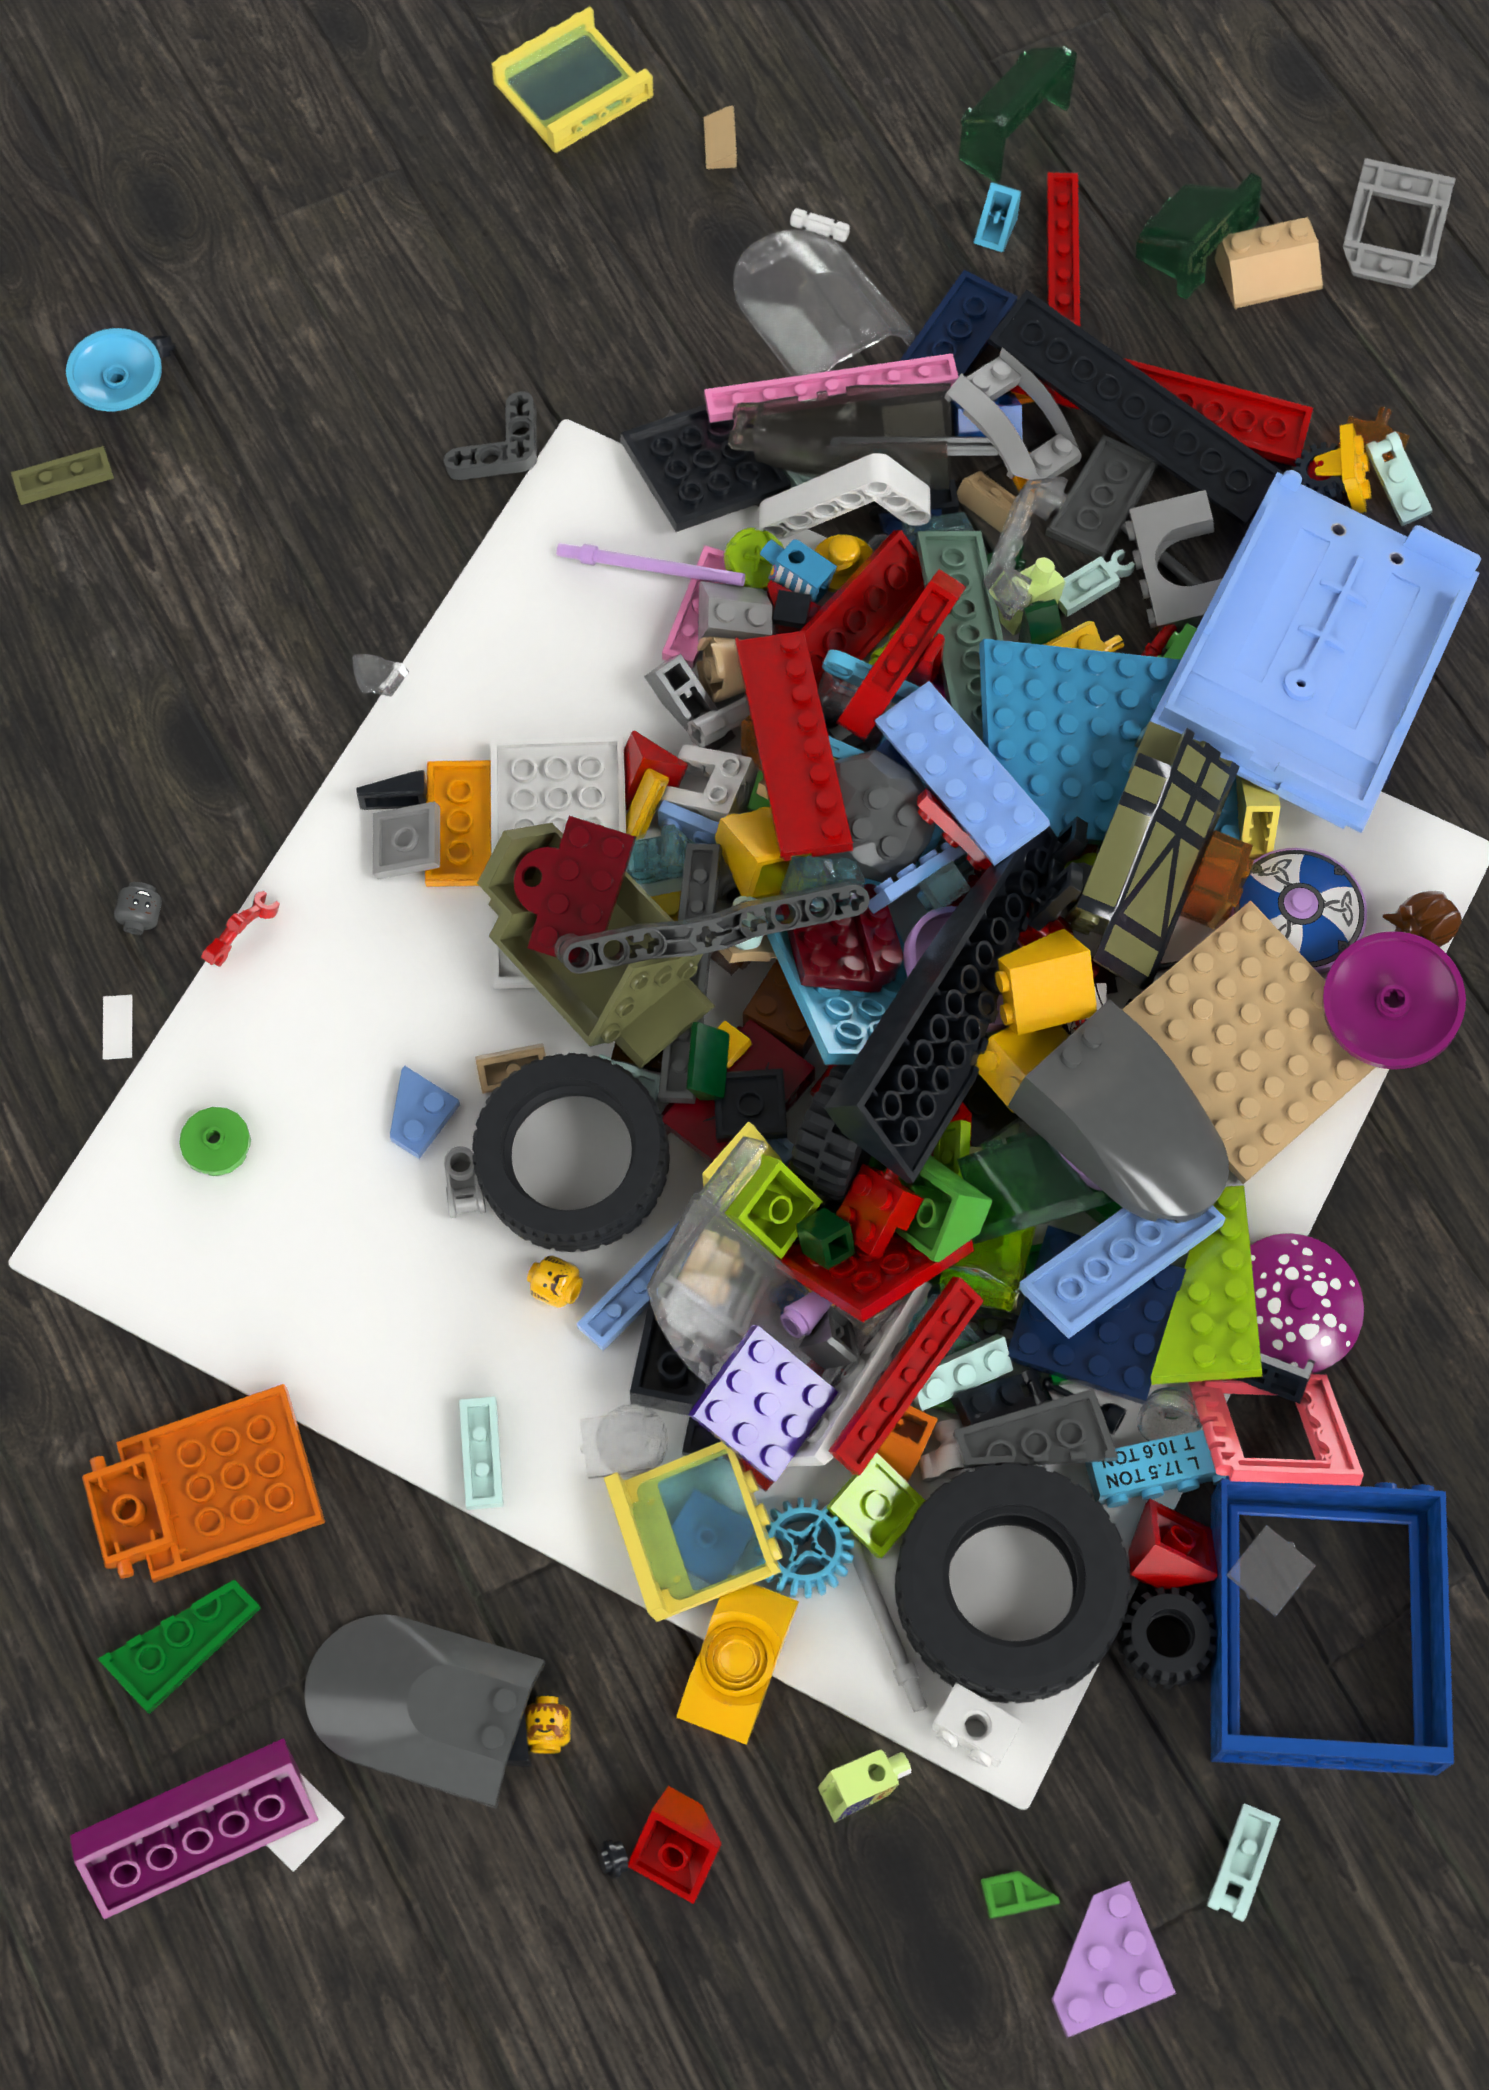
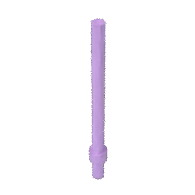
[557,543,745,586]

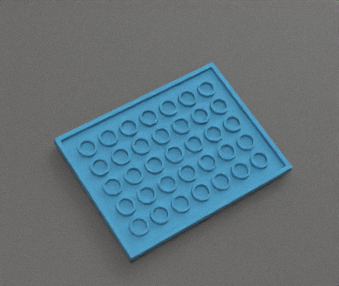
[979,639,1244,857]

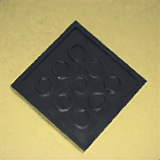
[620,404,791,532]

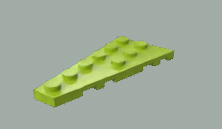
[1151,1185,1263,1385]

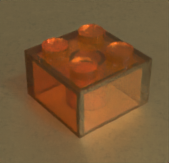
[1180,830,1254,929]

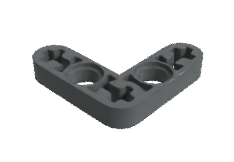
[444,392,537,480]

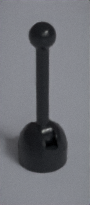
[1042,1377,1127,1435]

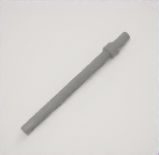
[838,1523,928,1712]

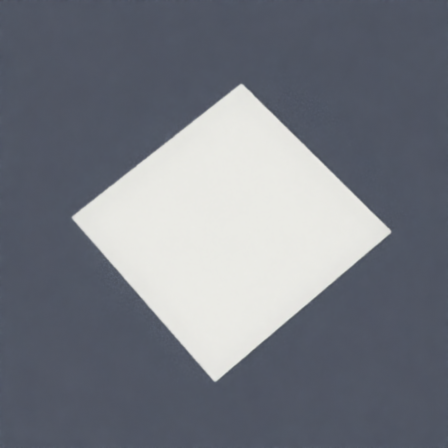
[9,419,1489,1810]

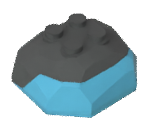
[813,750,944,889]

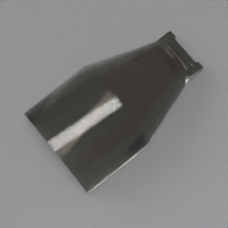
[728,383,952,491]

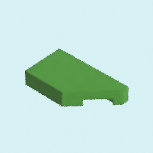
[980,1871,1060,1920]

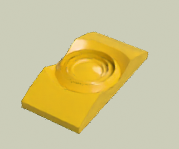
[677,1575,800,1745]

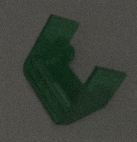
[959,46,1077,183]

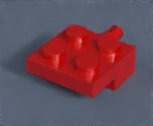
[836,1163,923,1259]

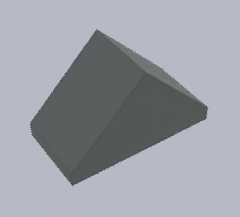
[799,1306,858,1369]

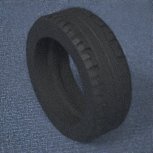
[472,1053,670,1252]

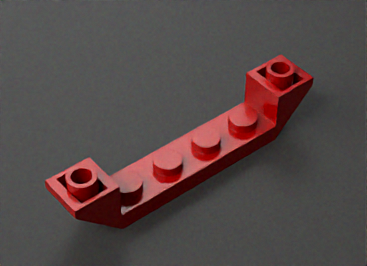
[836,569,966,741]

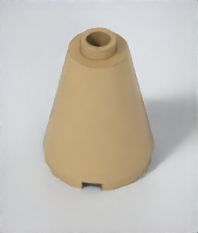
[697,636,745,703]

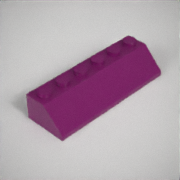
[70,1738,319,1919]

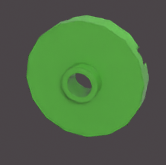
[179,1107,251,1176]

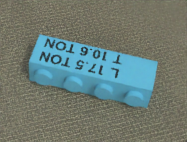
[1085,1430,1226,1508]

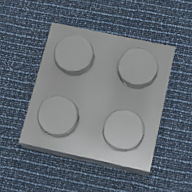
[373,801,440,879]

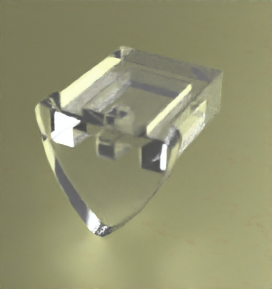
[353,653,409,697]

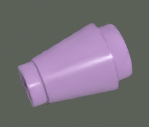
[780,1291,833,1338]

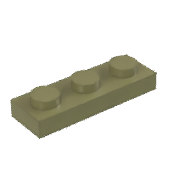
[11,446,114,505]

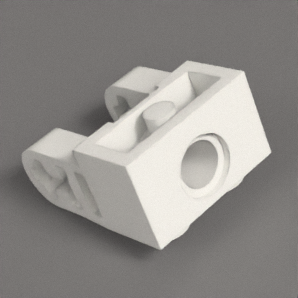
[658,745,758,823]

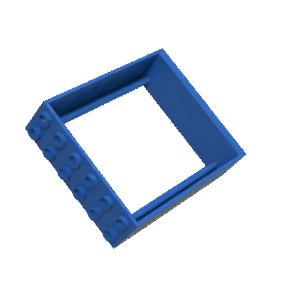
[1211,1476,1454,1775]

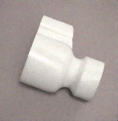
[918,1419,975,1482]

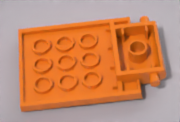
[82,1384,325,1583]

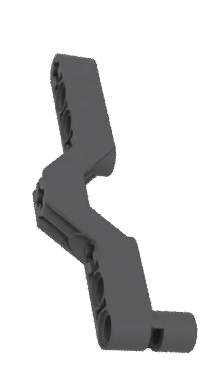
[555,881,869,974]

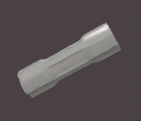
[688,694,751,748]

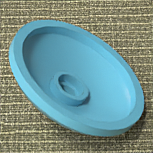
[66,328,162,411]

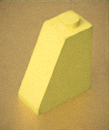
[1236,775,1281,859]

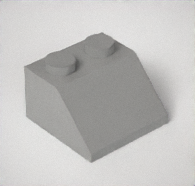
[698,581,772,643]

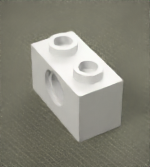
[932,1683,1023,1767]

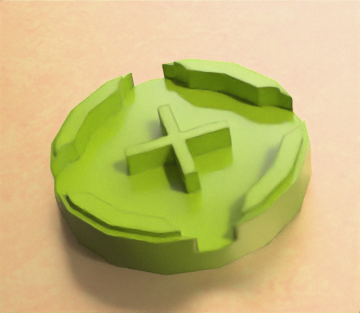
[723,528,784,591]

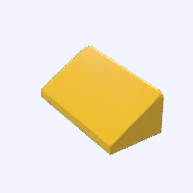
[626,768,669,840]

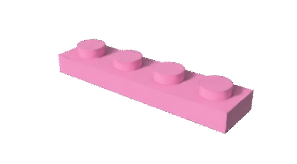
[662,545,726,668]

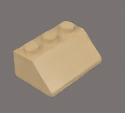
[1215,217,1323,309]

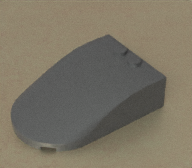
[1008,1000,1229,1223]

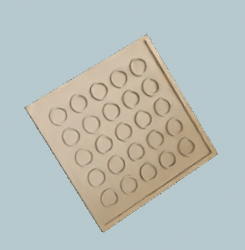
[1122,901,1376,1184]

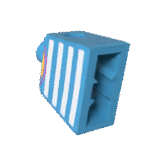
[760,539,837,604]

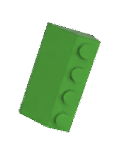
[868,1155,993,1262]

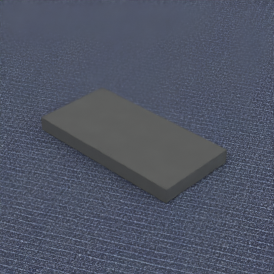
[1045,435,1159,559]

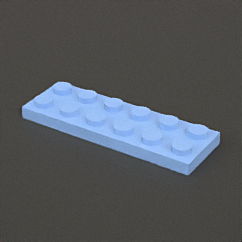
[874,681,1051,866]
[1019,1206,1226,1339]

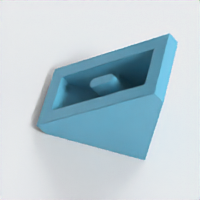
[974,182,1021,252]

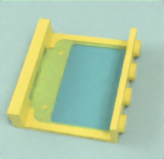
[492,7,653,154]
[604,1442,783,1622]

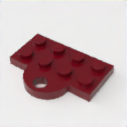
[514,815,637,960]

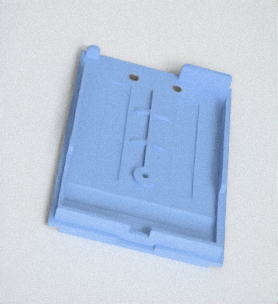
[1150,470,1481,833]

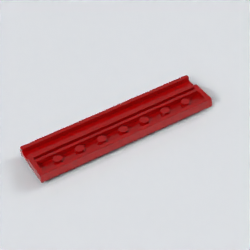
[735,631,853,861]

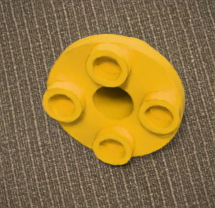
[814,535,873,593]

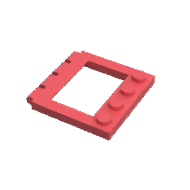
[1188,1374,1364,1486]

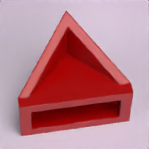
[624,730,689,810]

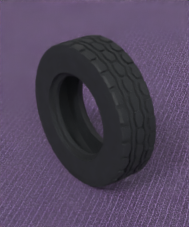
[895,1463,1130,1704]

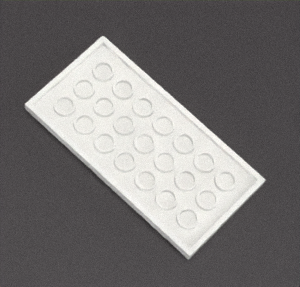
[490,735,627,989]

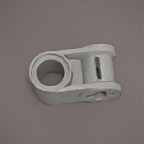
[444,1146,486,1218]

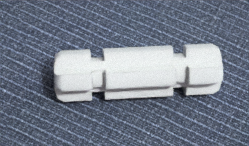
[790,208,850,242]

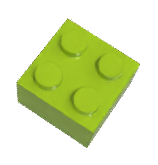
[714,1151,823,1259]

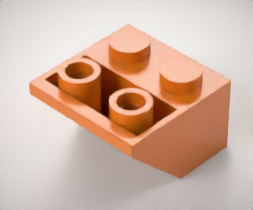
[877,1406,938,1482]

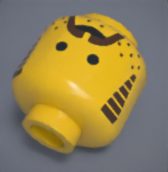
[527,1255,583,1308]

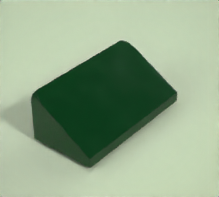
[686,1022,730,1100]

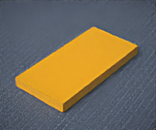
[425,760,491,887]

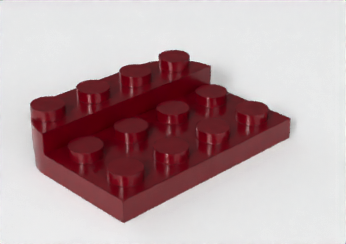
[779,884,903,993]

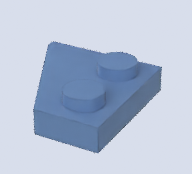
[390,1066,460,1159]

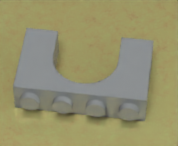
[1125,490,1222,633]

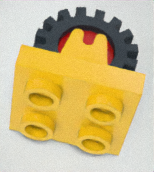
[1293,423,1371,513]

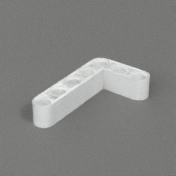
[759,453,931,540]

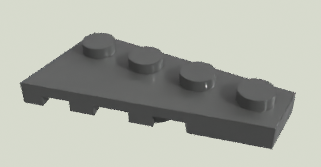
[953,1388,1118,1468]

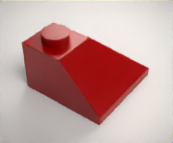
[1128,1498,1218,1590]
[628,1786,722,1904]

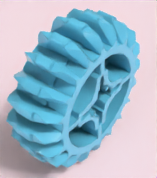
[754,1497,854,1599]

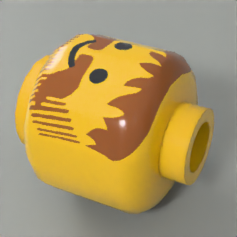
[525,1696,571,1754]

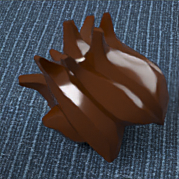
[1382,891,1462,947]

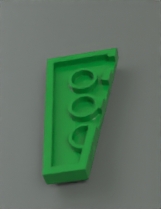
[98,1579,261,1714]

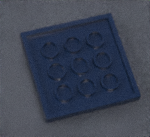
[1008,1225,1186,1405]

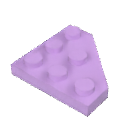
[1052,1881,1176,2038]

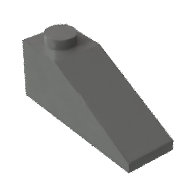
[644,654,736,750]

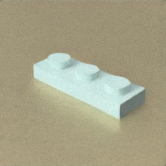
[913,1334,1013,1411]
[459,1396,504,1510]

